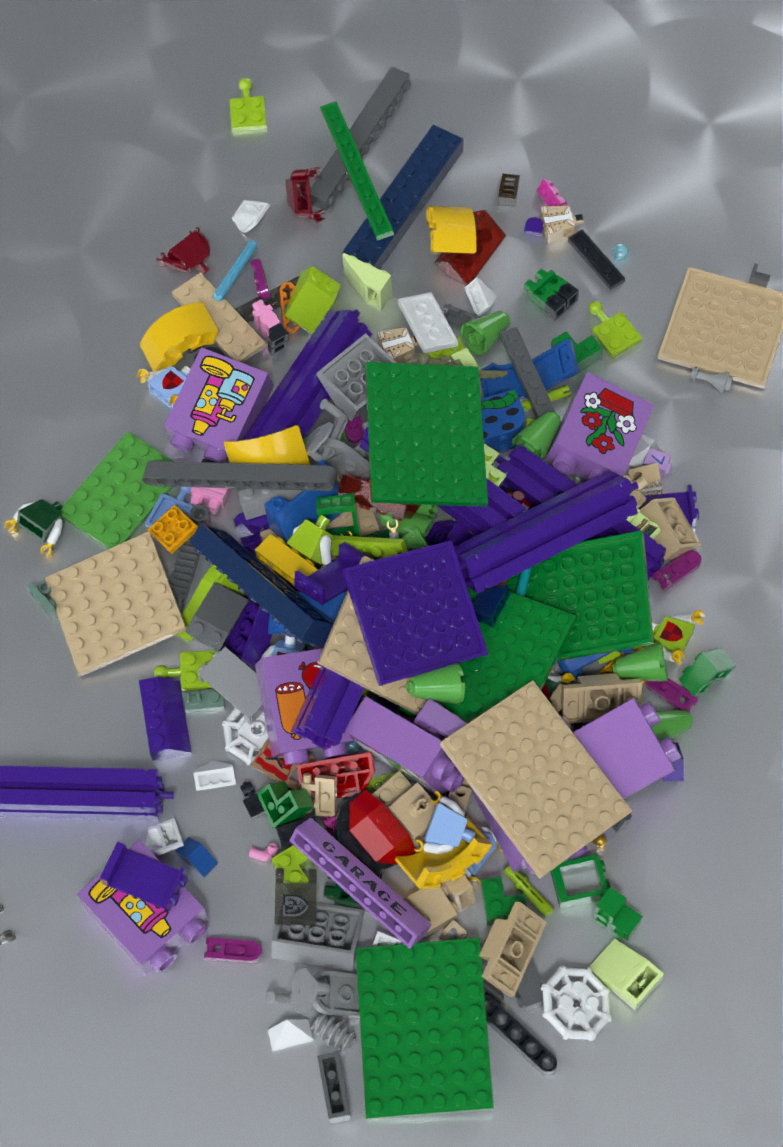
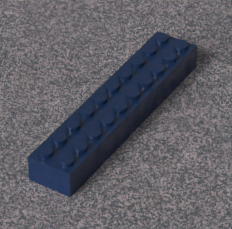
[342,124,463,270]
[190,523,334,648]

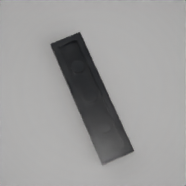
[568,229,625,290]

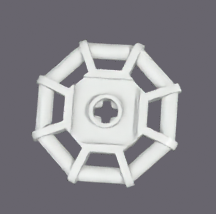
[221,708,268,766]
[541,965,612,1041]

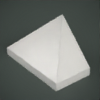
[465,277,497,316]
[628,435,655,468]
[193,760,236,791]
[268,1019,313,1051]

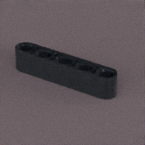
[485,995,557,1077]

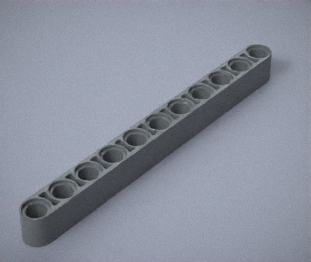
[142,461,338,491]

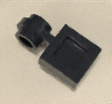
[240,781,265,820]

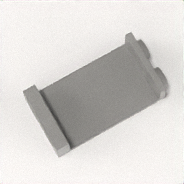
[198,647,264,725]

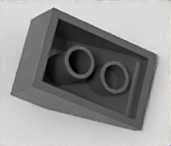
[185,582,249,651]

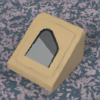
[439,920,468,941]

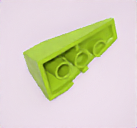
[176,564,245,642]

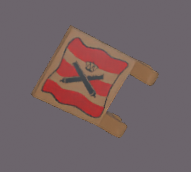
[250,738,317,791]

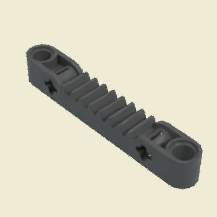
[169,504,211,615]

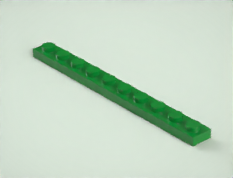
[320,101,394,241]

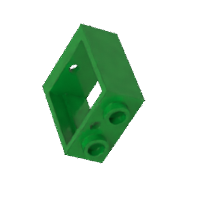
[316,493,360,537]
[550,854,611,909]

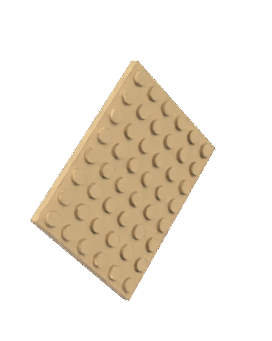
[439,681,632,879]

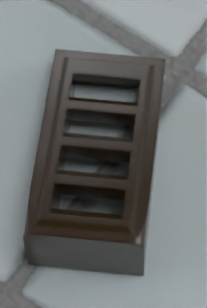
[498,173,520,206]

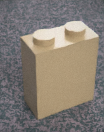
[404,884,459,943]

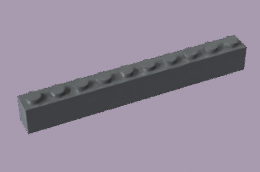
[310,66,411,211]

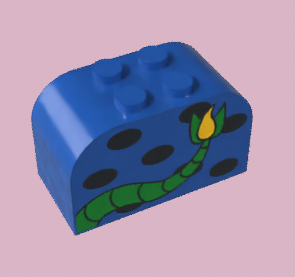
[481,389,525,454]

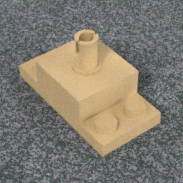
[561,673,642,724]
[372,771,436,854]
[479,902,547,997]

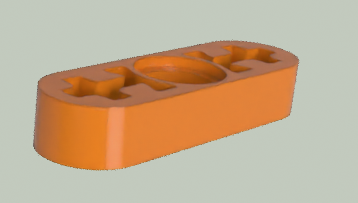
[279,282,300,335]

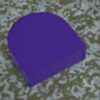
[524,217,543,237]

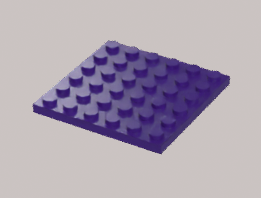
[342,540,488,686]

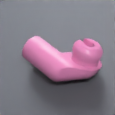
[249,843,279,862]

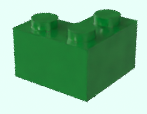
[551,331,603,377]
[679,648,736,697]
[257,782,314,829]
[481,877,527,926]
[593,887,643,942]

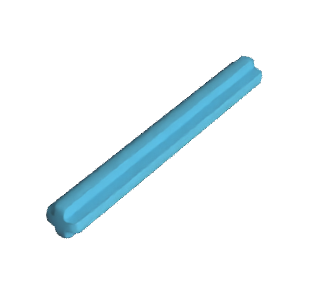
[213,240,258,302]

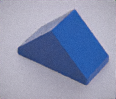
[175,837,218,878]

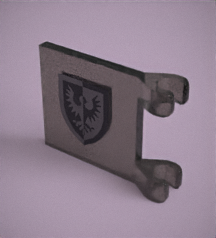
[274,868,317,925]

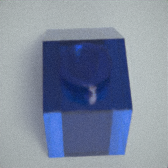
[471,584,511,627]

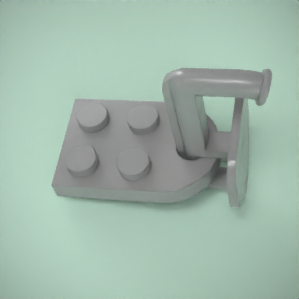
[305,399,370,484]
[265,968,360,1018]

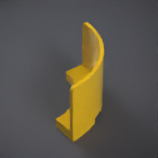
[426,205,476,255]
[140,302,218,371]
[224,425,310,465]
[395,816,493,889]

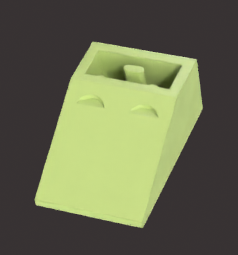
[343,253,392,311]
[588,939,664,1010]

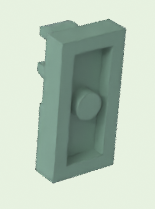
[27,581,58,620]
[184,689,225,713]

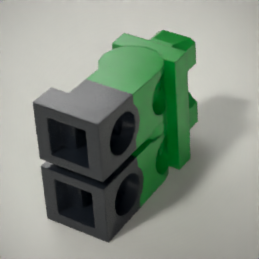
[524,269,579,321]

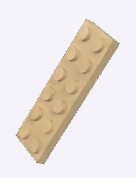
[172,272,266,363]

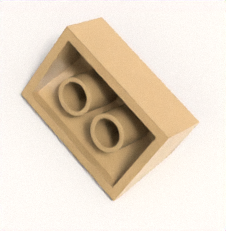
[640,498,702,560]

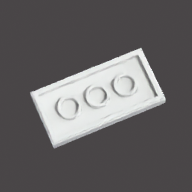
[398,292,458,353]

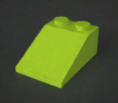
[284,266,341,335]

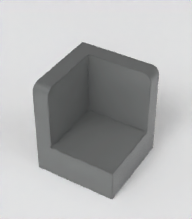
[749,263,771,288]

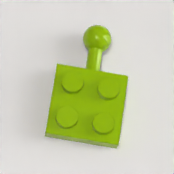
[229,78,267,132]
[589,301,643,359]
[153,650,218,691]

